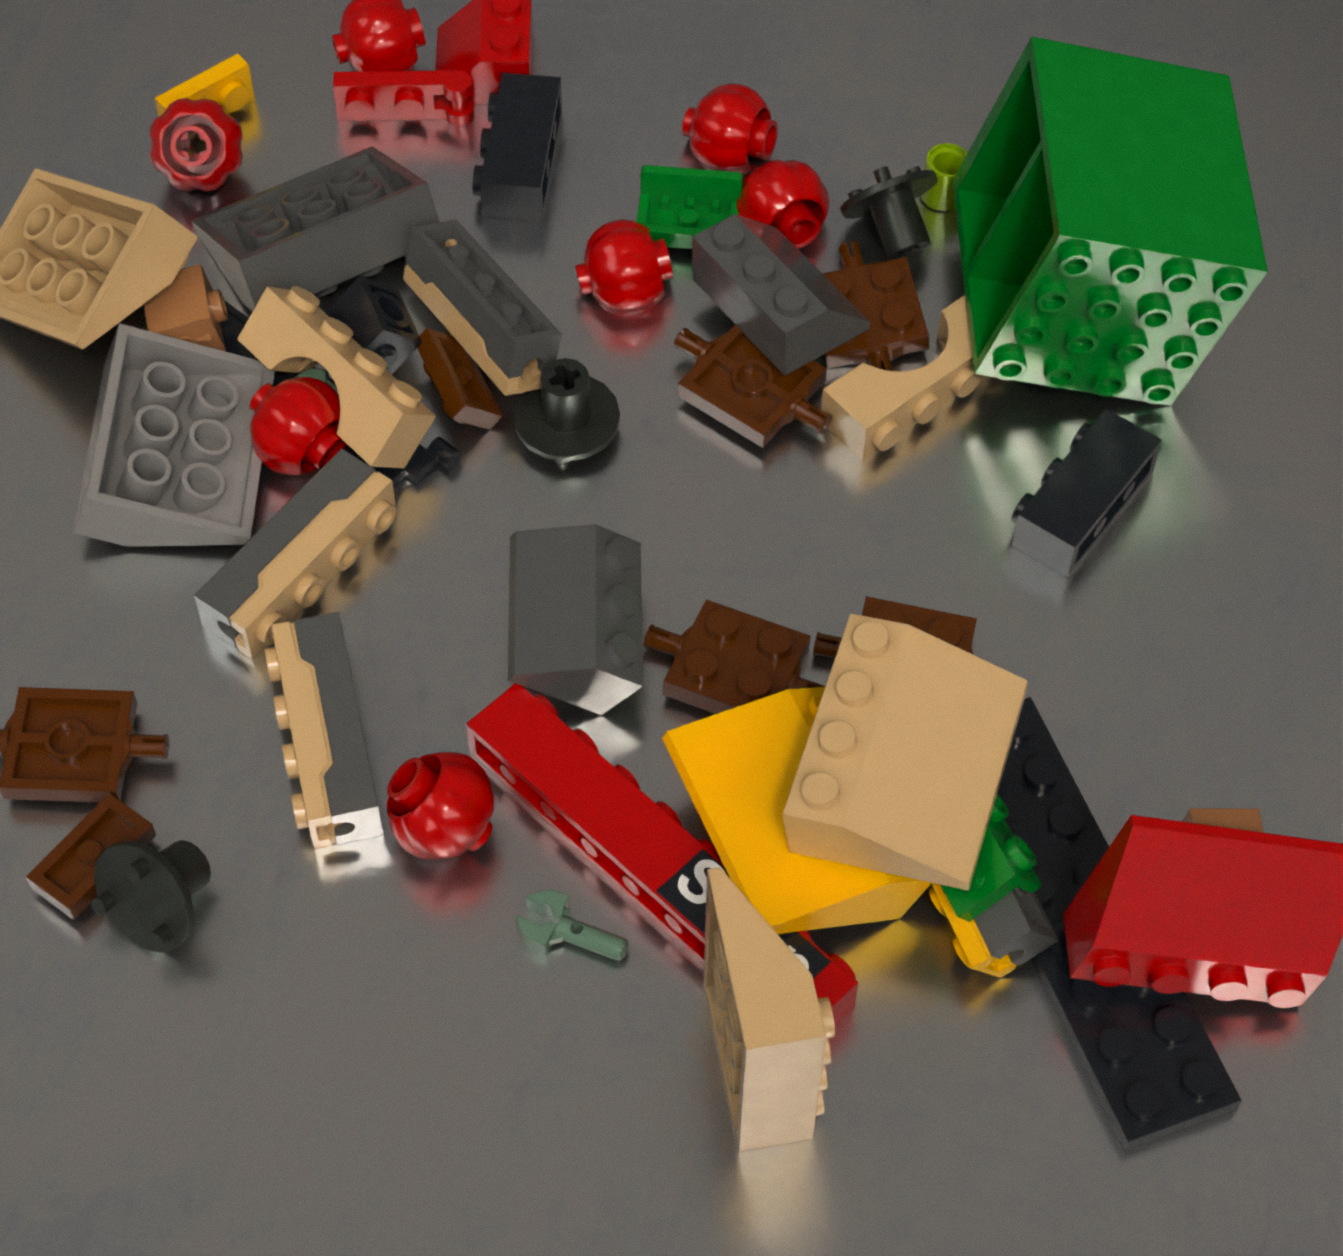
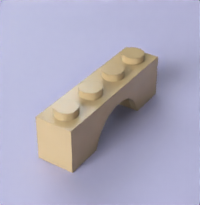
[237,286,436,468]
[821,295,985,461]

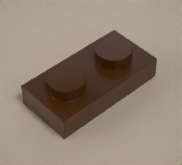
[417,328,503,430]
[26,793,156,920]

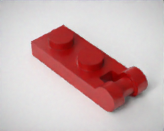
[333,70,475,127]

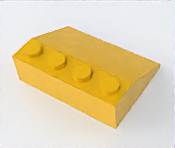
[662,687,931,934]

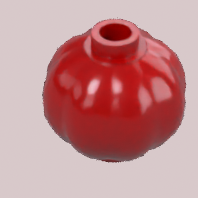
[331,0,426,71]
[682,83,778,175]
[149,98,243,192]
[736,160,830,249]
[575,219,674,316]
[250,377,347,476]
[387,752,494,860]

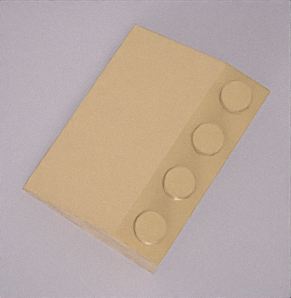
[0,168,198,350]
[782,613,1028,891]
[704,867,835,1152]

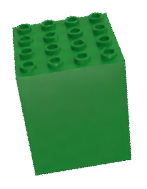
[952,36,1268,406]

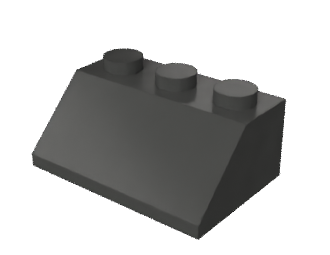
[692,214,870,376]
[508,524,643,715]

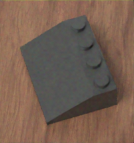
[192,146,439,312]

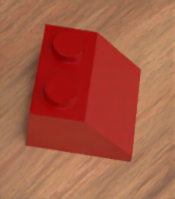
[435,0,534,104]

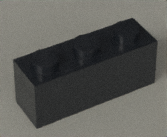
[472,72,562,222]
[1011,409,1162,579]

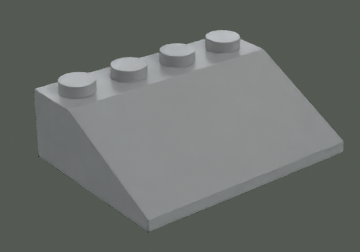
[72,323,275,547]

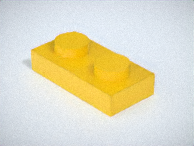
[154,53,255,116]

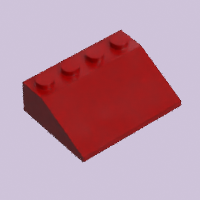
[1063,815,1343,1008]

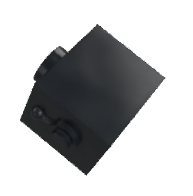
[326,276,422,375]

